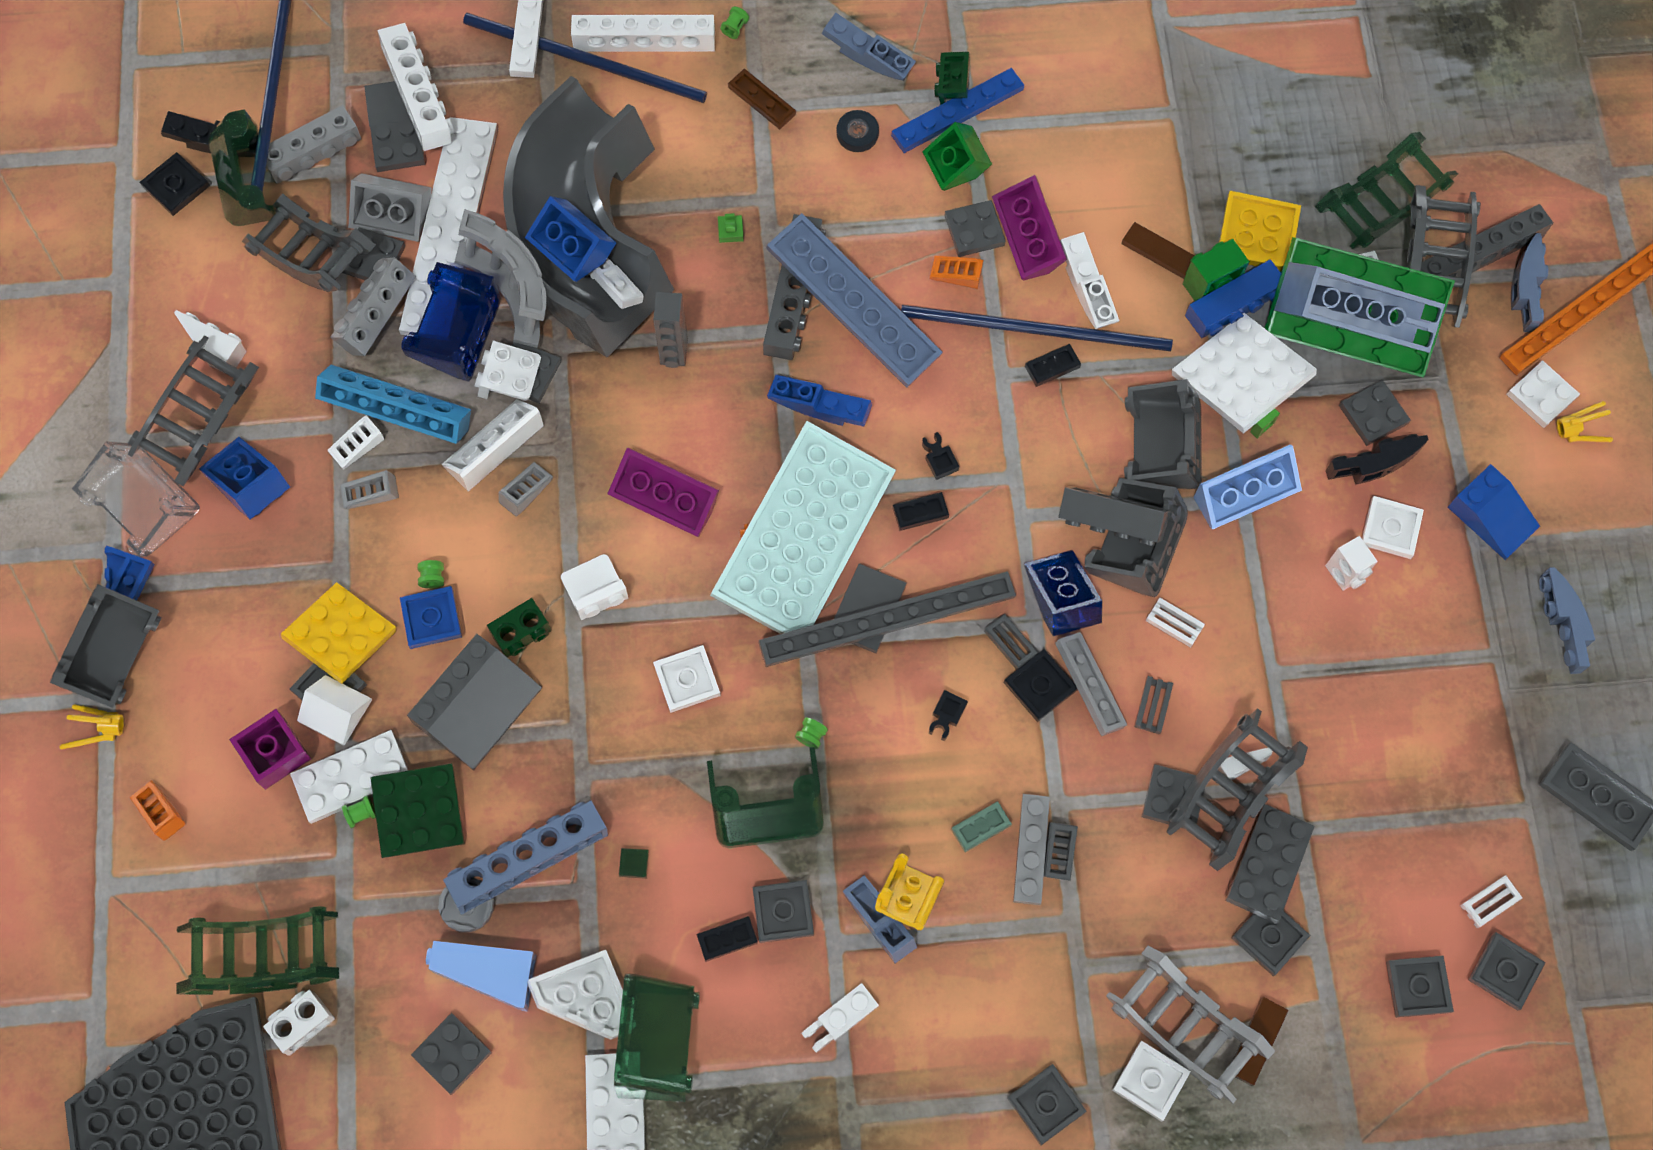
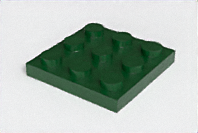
[370,763,465,858]

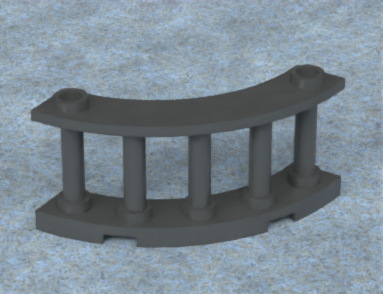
[1407,185,1481,328]
[242,193,376,292]
[127,335,259,487]
[1167,708,1308,871]

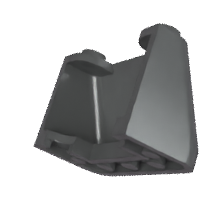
[1124,379,1202,489]
[1084,478,1188,597]
[50,584,162,708]

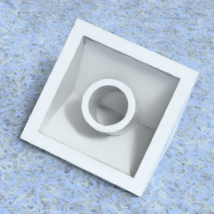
[297,675,372,746]

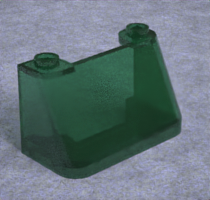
[209,109,276,226]
[614,974,700,1102]

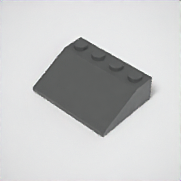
[407,634,542,770]

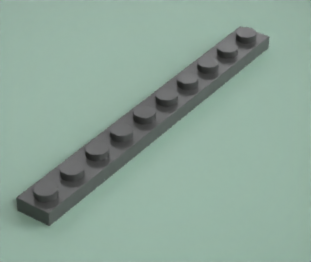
[758,571,1016,667]

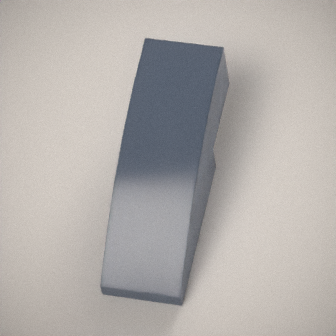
[843,875,917,964]

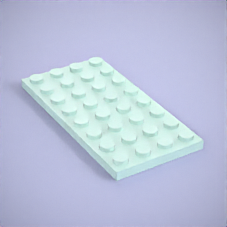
[710,421,896,634]

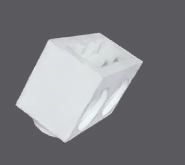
[1325,536,1378,591]
[263,989,335,1056]

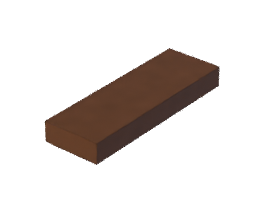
[728,68,796,130]
[1121,222,1195,279]
[1232,997,1289,1086]

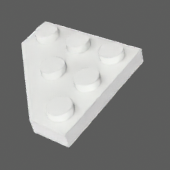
[527,950,638,1040]

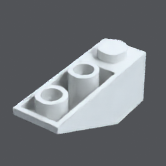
[174,310,246,374]

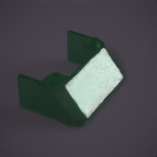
[707,747,824,848]

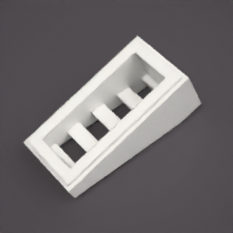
[328,415,384,470]
[1218,748,1273,781]

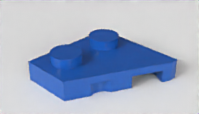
[105,545,155,601]

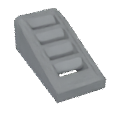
[499,462,553,516]
[340,470,399,509]

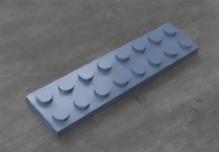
[766,213,943,388]

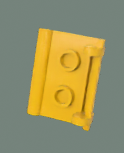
[875,854,944,930]

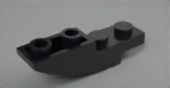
[161,111,259,157]
[1326,434,1429,485]

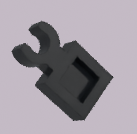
[922,432,960,480]
[929,690,968,741]

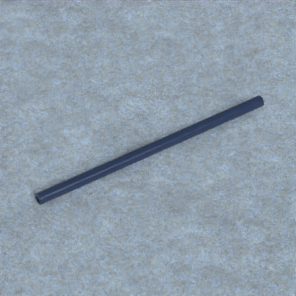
[249,0,291,203]
[463,13,707,103]
[901,305,1173,352]

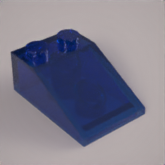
[1024,550,1102,636]

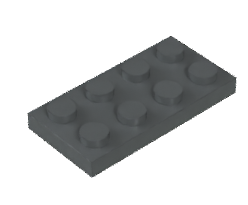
[1539,742,1653,851]
[1225,804,1315,924]

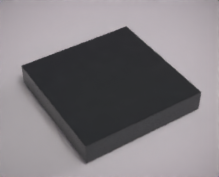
[139,152,210,216]
[1003,649,1078,722]

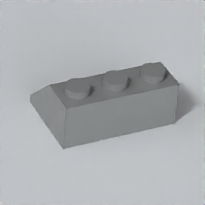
[348,173,432,242]

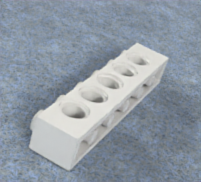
[571,15,715,52]
[377,23,454,151]

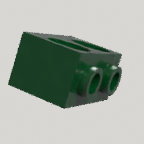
[487,598,551,657]

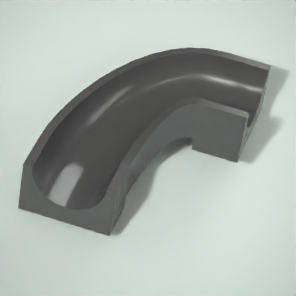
[503,76,674,357]

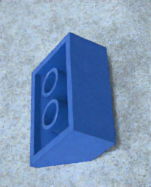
[525,196,616,282]

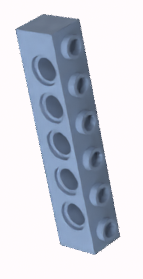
[443,801,608,915]

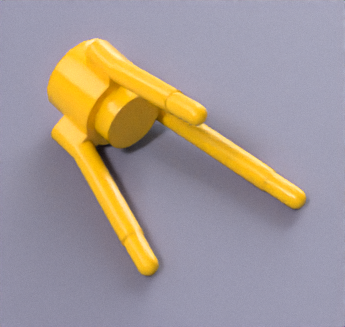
[1556,401,1613,443]
[59,704,124,749]

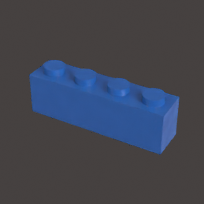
[1185,259,1282,338]

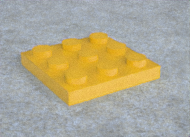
[1219,191,1301,272]
[281,582,396,684]

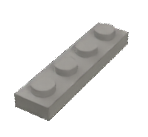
[1055,632,1127,737]
[1013,794,1050,905]

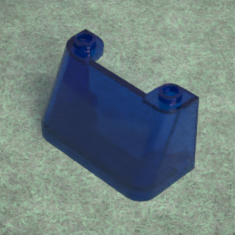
[401,262,500,382]

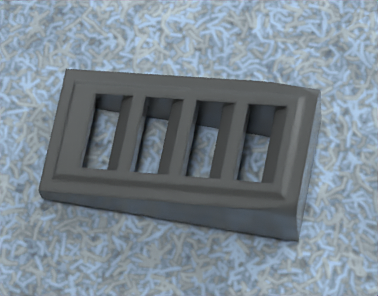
[1044,822,1078,881]

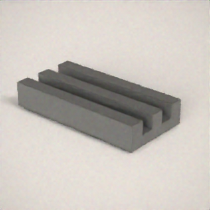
[984,614,1038,670]
[1134,676,1173,734]

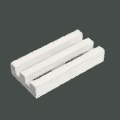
[1146,598,1205,648]
[1460,875,1523,928]

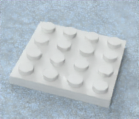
[1172,313,1317,434]

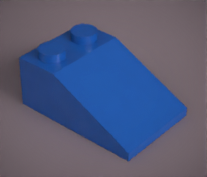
[199,437,290,519]
[1448,464,1540,560]

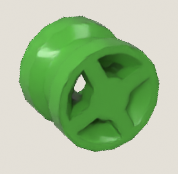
[417,560,444,589]
[795,717,828,749]

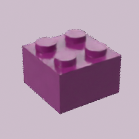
[229,709,311,790]

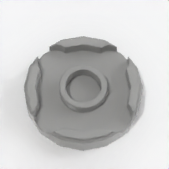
[438,878,494,932]

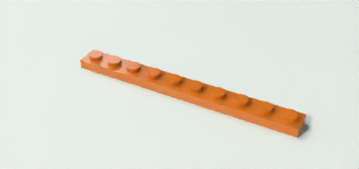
[1500,243,1653,376]

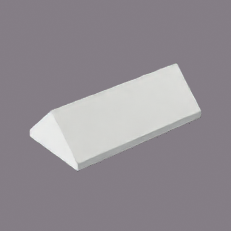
[442,399,544,492]

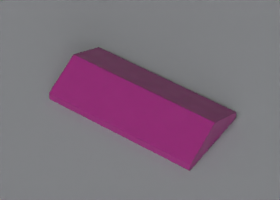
[992,175,1067,281]
[607,448,719,537]

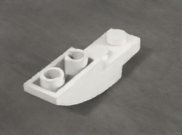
[1060,232,1120,329]

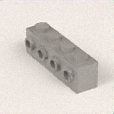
[266,105,361,184]
[330,257,416,356]

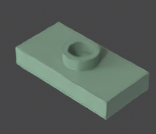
[951,801,1012,853]

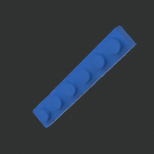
[891,67,1024,153]

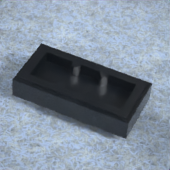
[1025,344,1081,387]
[892,492,949,531]
[696,916,758,962]

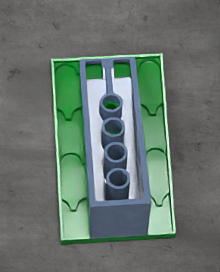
[1265,237,1455,378]

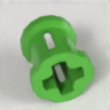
[720,6,749,39]
[342,795,376,828]

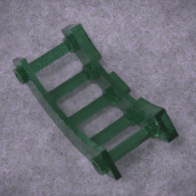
[1315,132,1458,249]
[176,906,339,995]

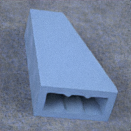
[426,941,536,1012]

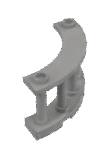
[454,209,546,348]
[1106,945,1275,1103]

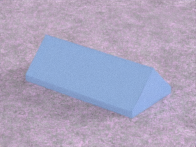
[1193,445,1302,529]

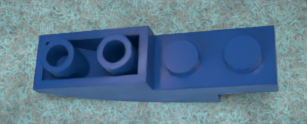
[767,375,872,427]

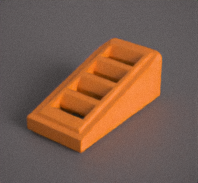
[930,256,984,289]
[130,780,185,841]

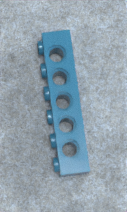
[315,365,471,444]

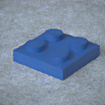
[400,586,462,649]

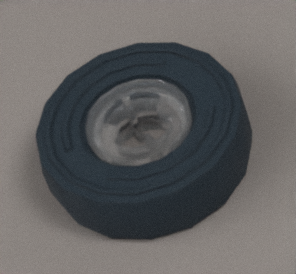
[836,110,879,152]

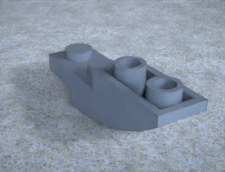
[822,12,916,81]
[1511,233,1548,332]
[1539,567,1595,674]

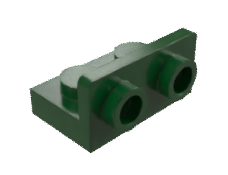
[934,52,970,105]

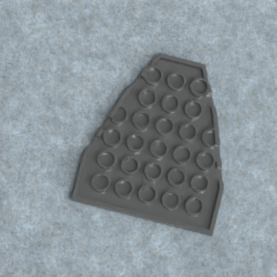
[64,997,281,1150]

